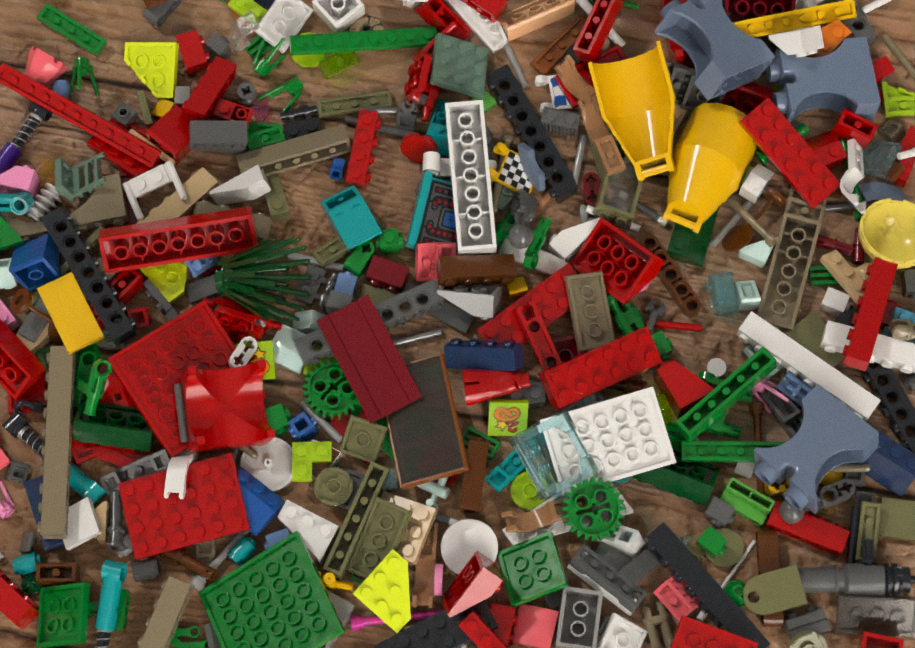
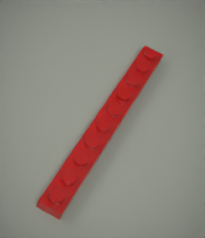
[0,63,162,168]

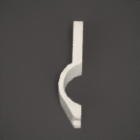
[840,138,866,214]
[164,448,200,499]

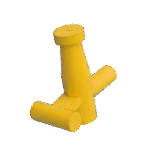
[318,571,354,591]

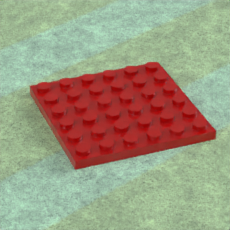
[107,300,268,458]

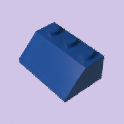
[237,466,285,536]

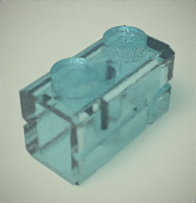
[705,272,739,316]

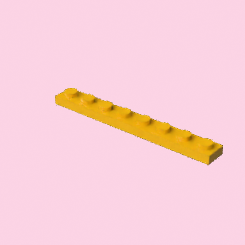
[732,0,857,38]

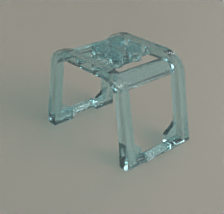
[508,393,600,500]

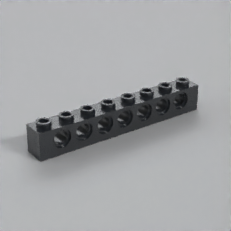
[486,64,578,203]
[41,207,137,346]
[834,307,915,454]

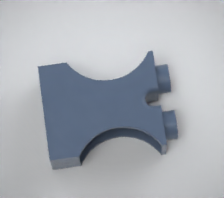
[654,0,775,100]
[765,37,881,124]
[753,384,879,514]

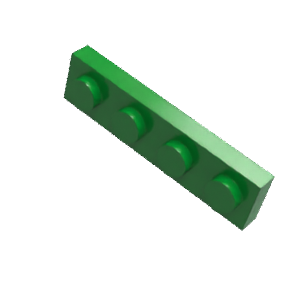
[36,3,107,57]

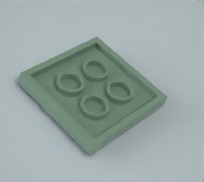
[430,33,489,99]

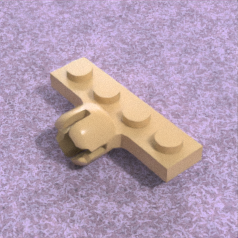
[820,250,871,304]

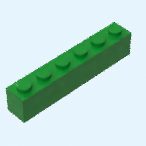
[676,347,777,443]

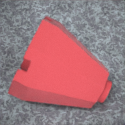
[25,46,68,87]

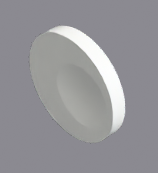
[240,437,292,493]
[440,518,498,574]

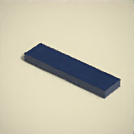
[23,476,64,552]

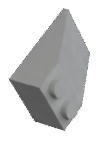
[437,284,502,320]

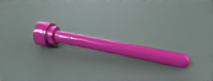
[350,609,444,631]

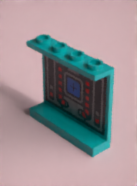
[405,171,479,256]

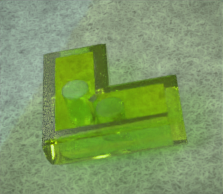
[319,52,360,79]

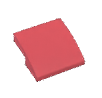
[415,242,456,282]
[653,577,699,622]
[513,604,559,648]

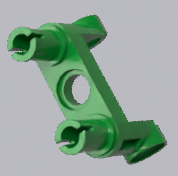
[482,207,552,270]
[74,349,112,416]
[698,371,753,440]

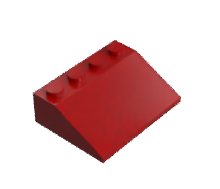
[570,217,666,305]

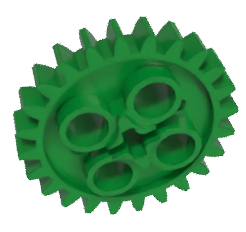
[302,358,360,420]
[560,477,625,541]

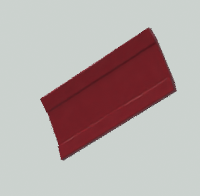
[316,294,422,424]

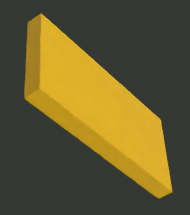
[37,272,105,355]

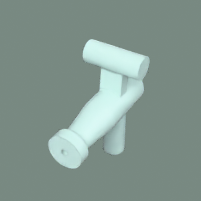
[411,474,450,509]

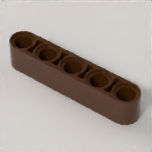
[641,234,701,318]
[756,530,784,627]

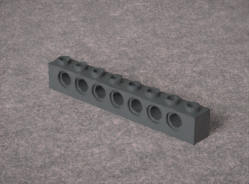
[294,279,444,365]

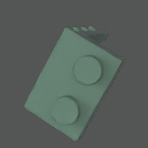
[54,152,106,202]

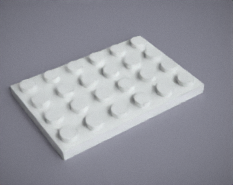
[540,386,677,496]

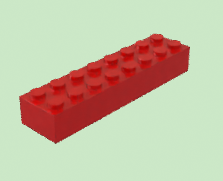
[98,206,258,273]

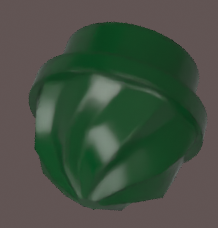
[21,575,41,595]

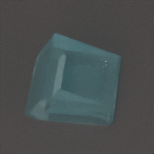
[382,468,398,492]

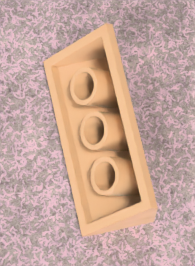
[498,0,575,41]

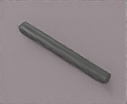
[345,116,416,137]

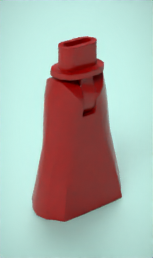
[462,369,530,406]

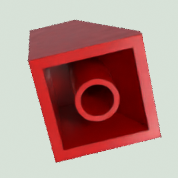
[146,105,191,165]
[654,360,713,418]

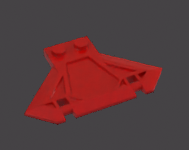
[72,374,156,467]

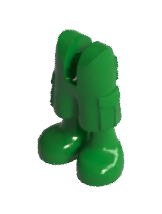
[607,295,645,335]

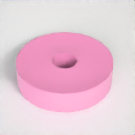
[434,564,444,596]

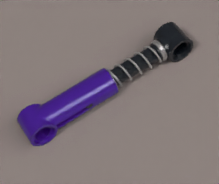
[0,101,53,174]

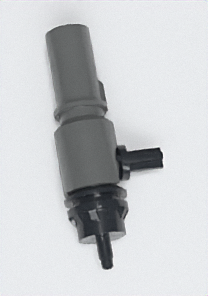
[798,539,915,597]

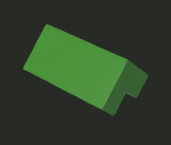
[720,477,775,527]

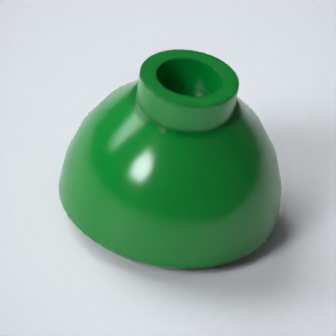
[723,579,750,607]

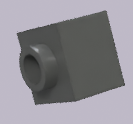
[206,33,231,59]
[111,101,139,129]

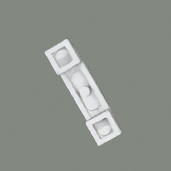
[498,238,574,276]

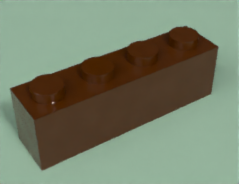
[436,254,517,287]

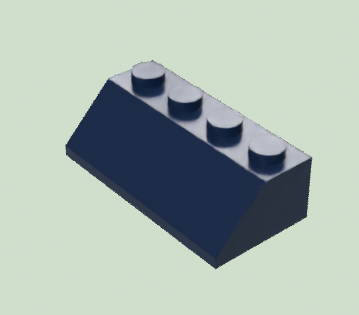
[850,425,915,498]

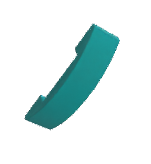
[484,426,546,493]

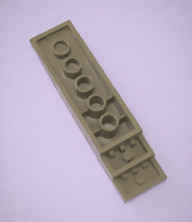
[757,186,828,331]

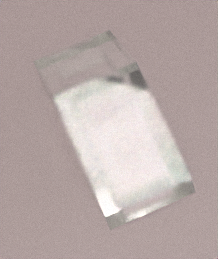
[228,11,260,53]

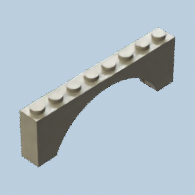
[0,173,129,243]

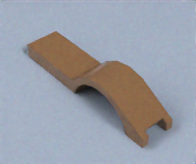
[554,55,610,130]
[578,96,626,176]
[501,496,592,533]
[412,522,438,608]

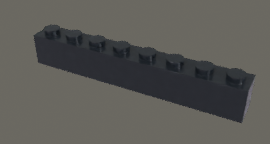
[643,522,770,648]

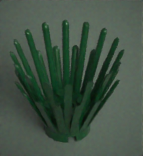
[215,236,312,326]

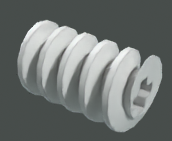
[26,183,64,222]

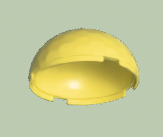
[859,198,915,269]

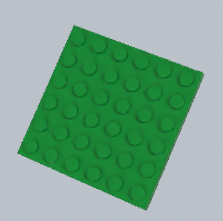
[198,531,346,648]

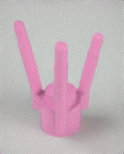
[750,378,789,413]
[0,481,15,520]

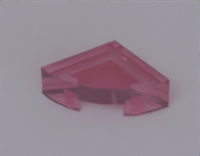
[250,99,269,123]

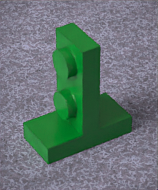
[88,589,131,632]

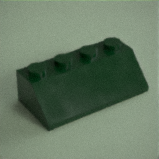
[667,207,719,268]
[73,400,155,452]
[632,450,720,506]

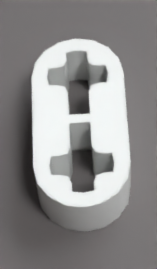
[228,336,257,368]

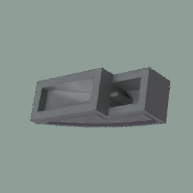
[762,387,803,439]

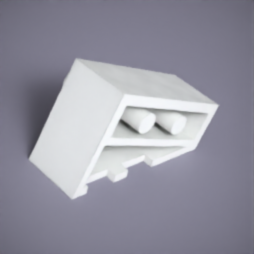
[278,500,340,565]

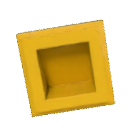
[151,98,175,119]
[506,276,529,299]

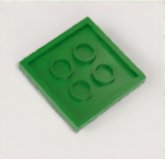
[498,530,568,607]
[36,582,90,648]

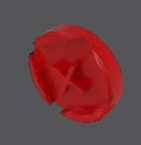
[400,133,438,163]

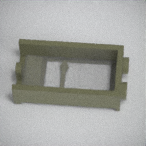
[593,155,647,225]

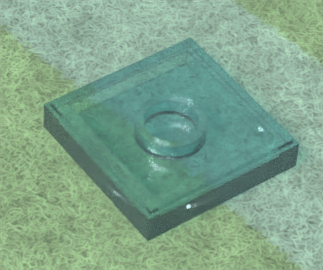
[863,139,902,178]

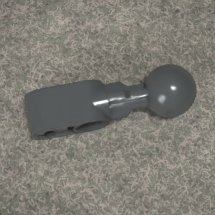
[508,189,537,249]
[779,478,856,524]

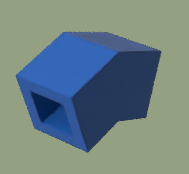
[330,157,346,180]

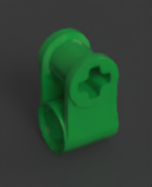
[343,240,376,278]

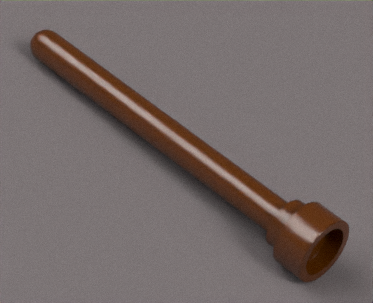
[748,402,765,495]

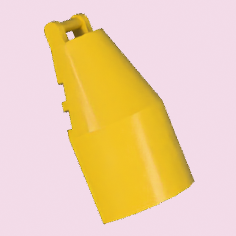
[588,40,676,181]
[662,103,758,234]

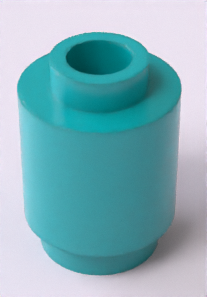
[228,536,257,566]
[12,552,43,576]

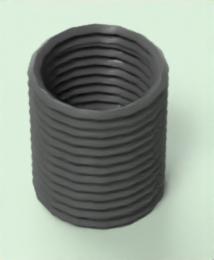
[131,557,161,582]

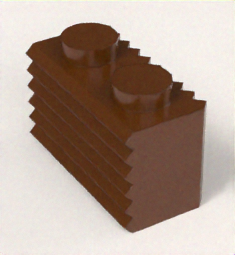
[36,563,80,586]

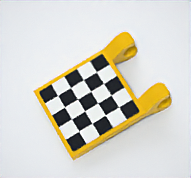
[489,142,533,194]

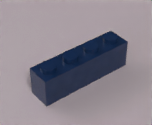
[444,338,524,371]

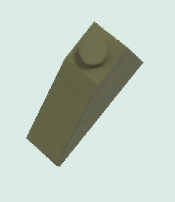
[264,174,291,223]

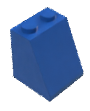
[9,233,62,291]

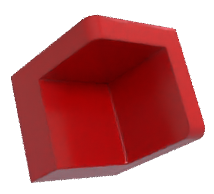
[872,56,895,85]

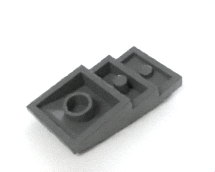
[666,59,725,111]

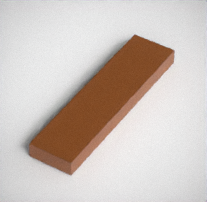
[530,15,587,75]

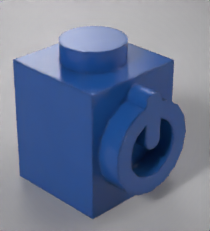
[287,411,319,442]

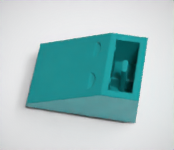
[426,99,452,156]
[321,185,382,250]

